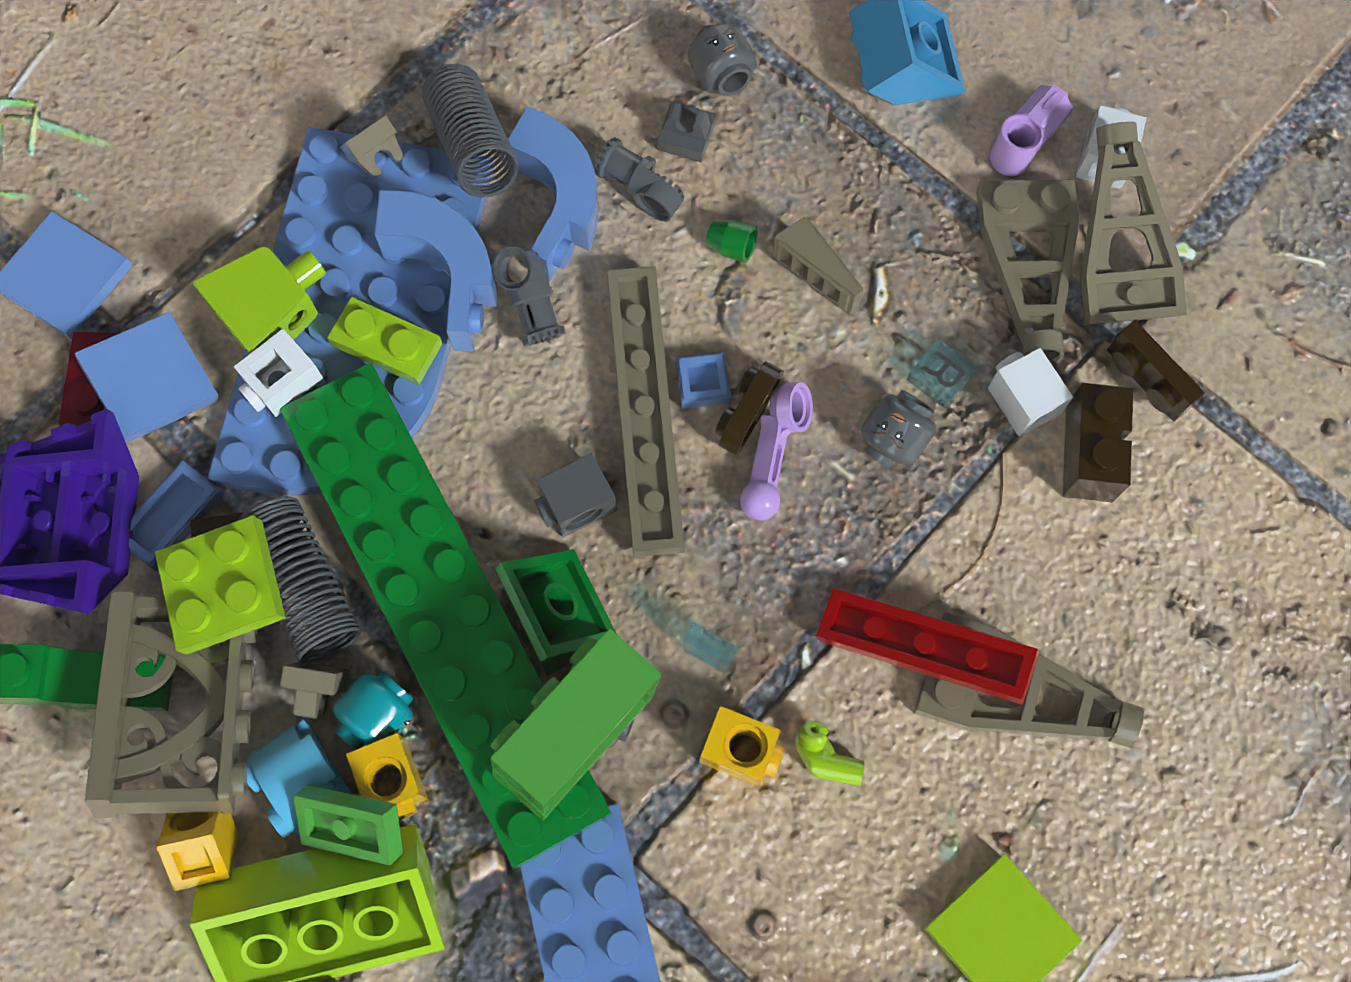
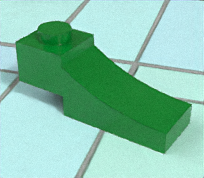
[0,644,173,711]

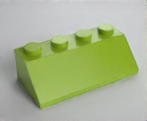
[190,824,445,982]

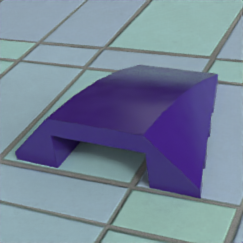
[0,409,139,614]

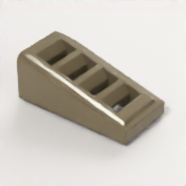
[772,217,863,315]

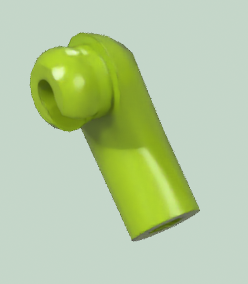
[795,721,865,787]

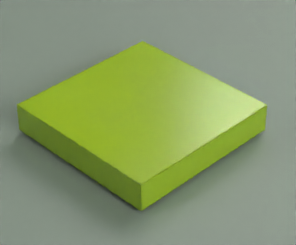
[923,854,1083,982]

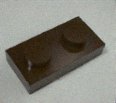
[1107,320,1205,422]

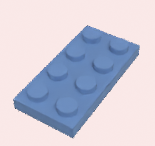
[520,804,661,982]

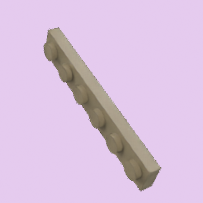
[607,266,684,557]

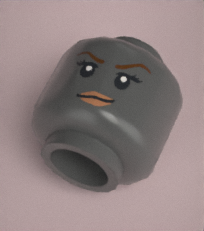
[688,23,757,96]
[861,390,936,468]

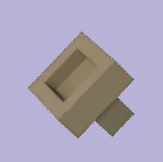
[340,115,403,178]
[280,662,350,719]

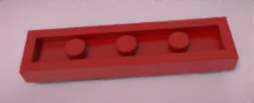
[816,588,1039,705]

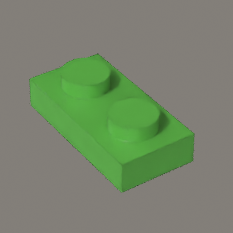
[293,785,404,866]

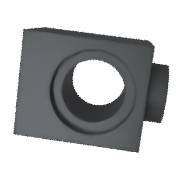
[534,453,617,538]

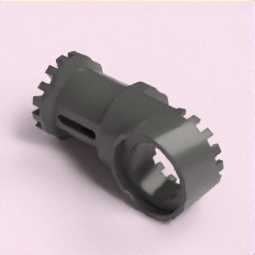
[594,137,685,222]
[492,246,566,346]

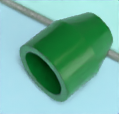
[706,219,758,263]

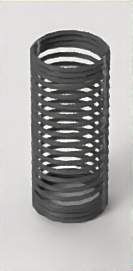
[422,63,519,198]
[238,496,362,663]

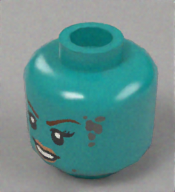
[333,671,413,750]

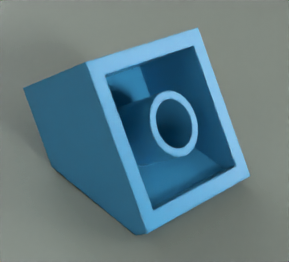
[849,0,966,105]

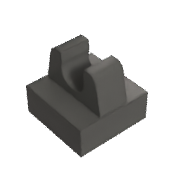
[657,101,716,163]

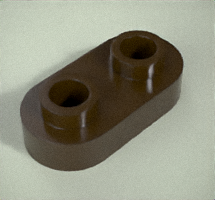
[715,361,784,456]

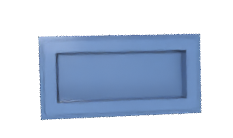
[129,460,224,571]

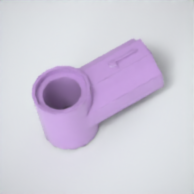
[990,84,1074,177]

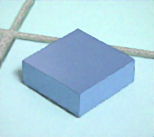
[676,352,731,409]

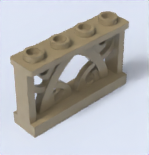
[85,592,258,818]

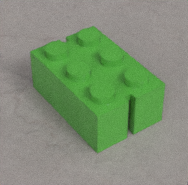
[491,629,662,821]

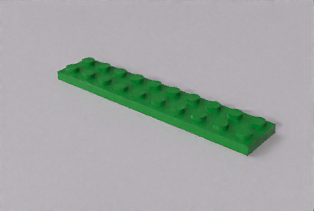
[280,362,612,869]

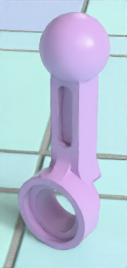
[740,382,813,521]

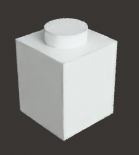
[988,348,1073,437]

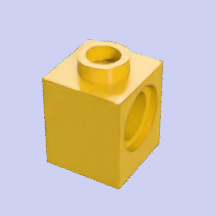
[699,706,785,787]
[346,733,428,821]
[156,812,240,891]

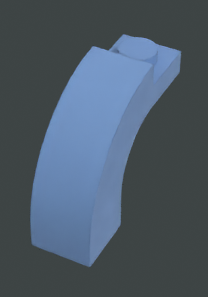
[508,106,599,282]
[375,190,497,351]

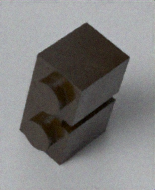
[1062,382,1133,503]

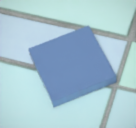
[0,211,133,340]
[75,312,218,444]

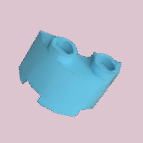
[246,718,354,839]

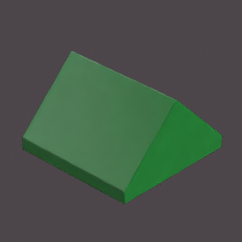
[495,549,617,676]

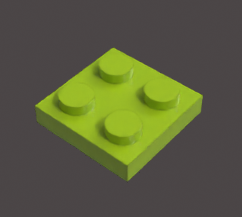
[155,515,286,655]

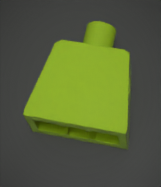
[193,247,327,354]

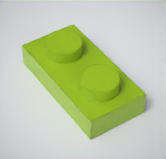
[327,297,442,386]

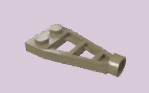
[1080,122,1187,326]
[976,180,1079,362]
[914,612,1144,748]

